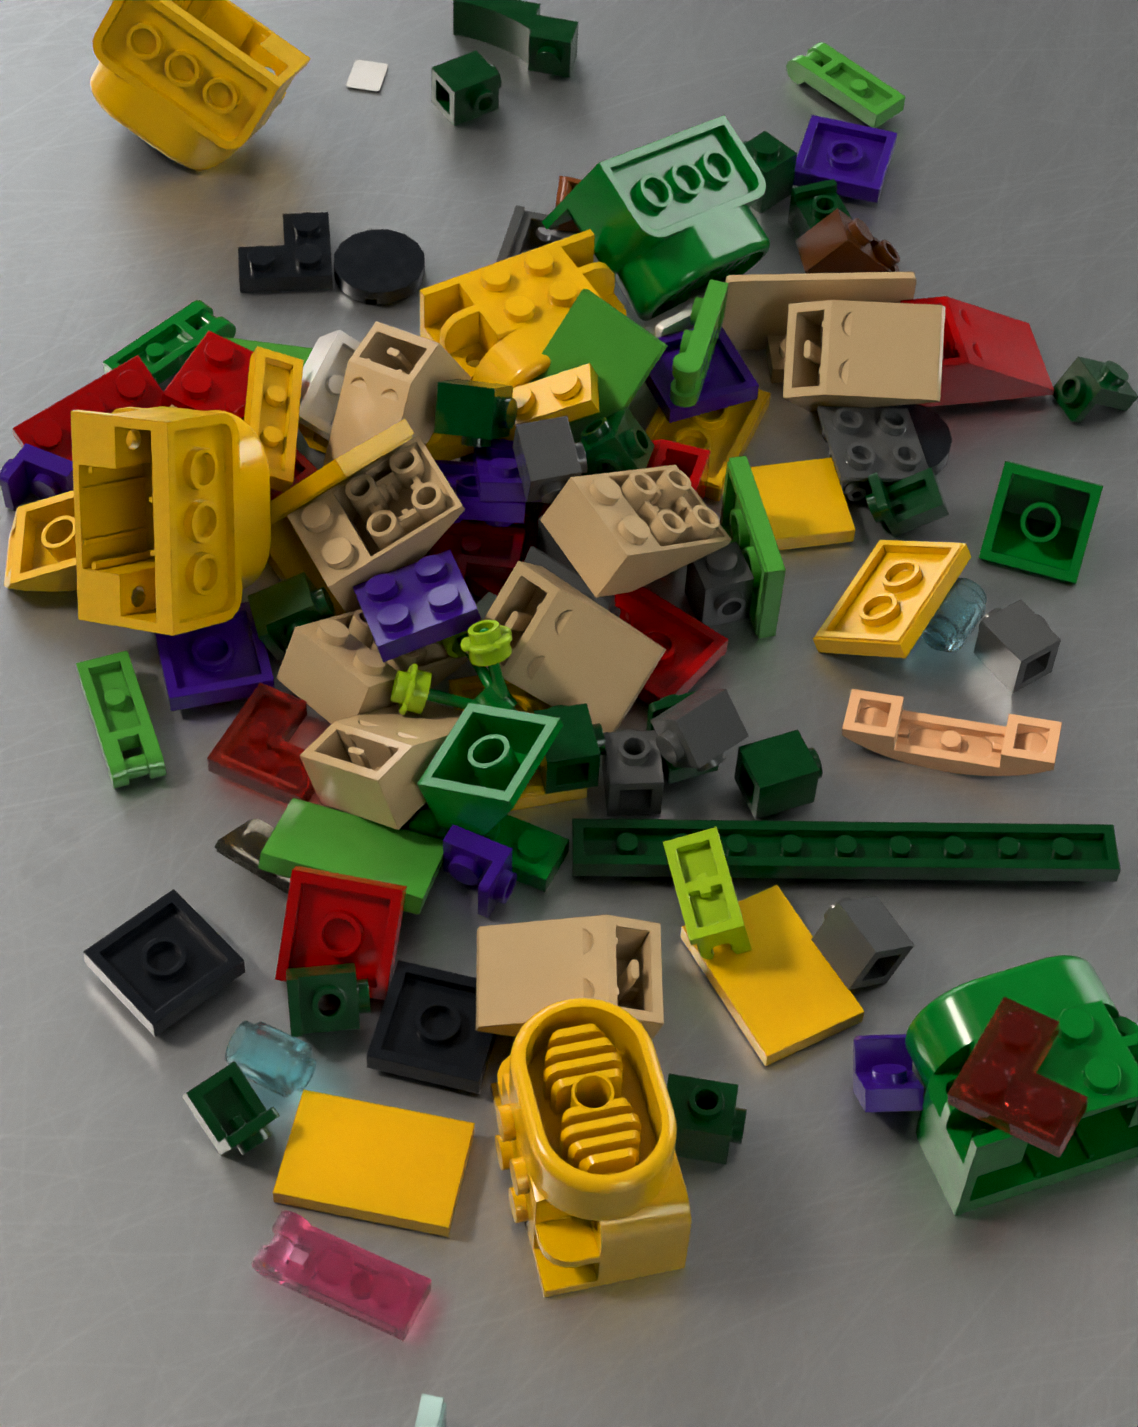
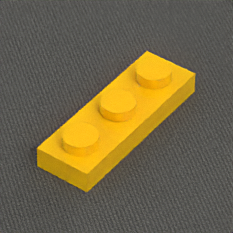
[244,346,304,492]

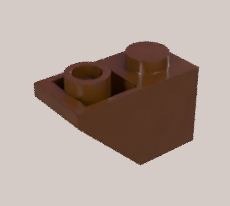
[795,208,900,273]

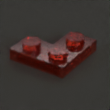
[207,683,315,805]
[948,997,1088,1158]

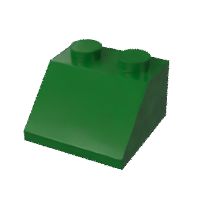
[979,461,1103,583]
[417,703,564,835]

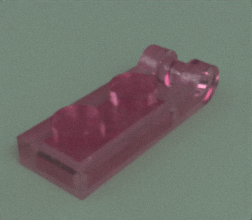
[251,1210,431,1341]

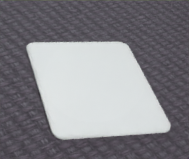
[346,59,388,92]

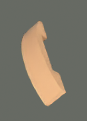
[842,689,1062,776]

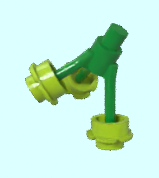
[390,616,518,715]

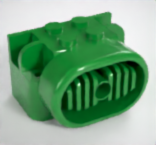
[542,115,770,321]
[905,955,1138,1216]

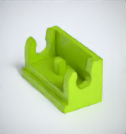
[663,827,752,960]

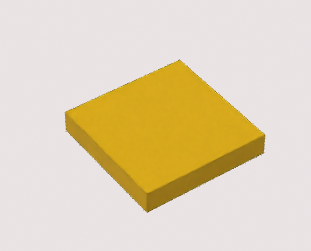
[751,457,856,550]

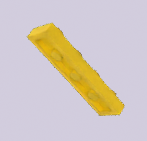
[425,363,600,461]

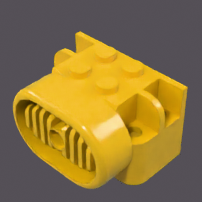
[90,0,311,171]
[420,229,627,388]
[71,406,271,636]
[490,998,691,1298]

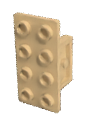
[722,272,917,383]

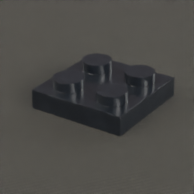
[83,889,245,1037]
[366,960,497,1094]

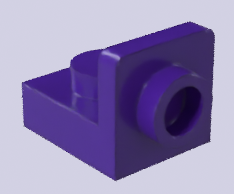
[0,443,73,511]
[443,824,517,918]
[853,1034,924,1113]

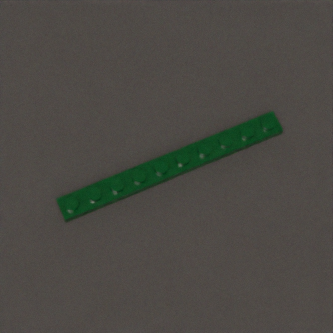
[572,818,1121,882]

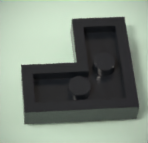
[238,212,333,293]

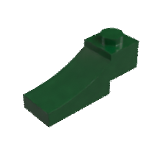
[453,0,579,78]

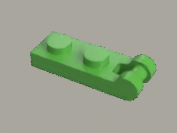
[786,42,906,128]
[670,279,729,407]
[76,651,167,789]

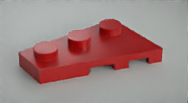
[12,355,163,461]

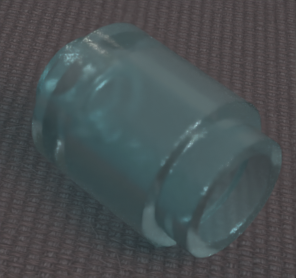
[921,578,987,652]
[225,1021,316,1098]

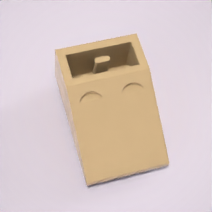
[783,300,946,412]
[322,321,471,467]
[287,435,465,613]
[540,465,732,598]
[466,561,666,733]
[276,609,468,724]
[300,701,463,830]
[476,914,664,1039]

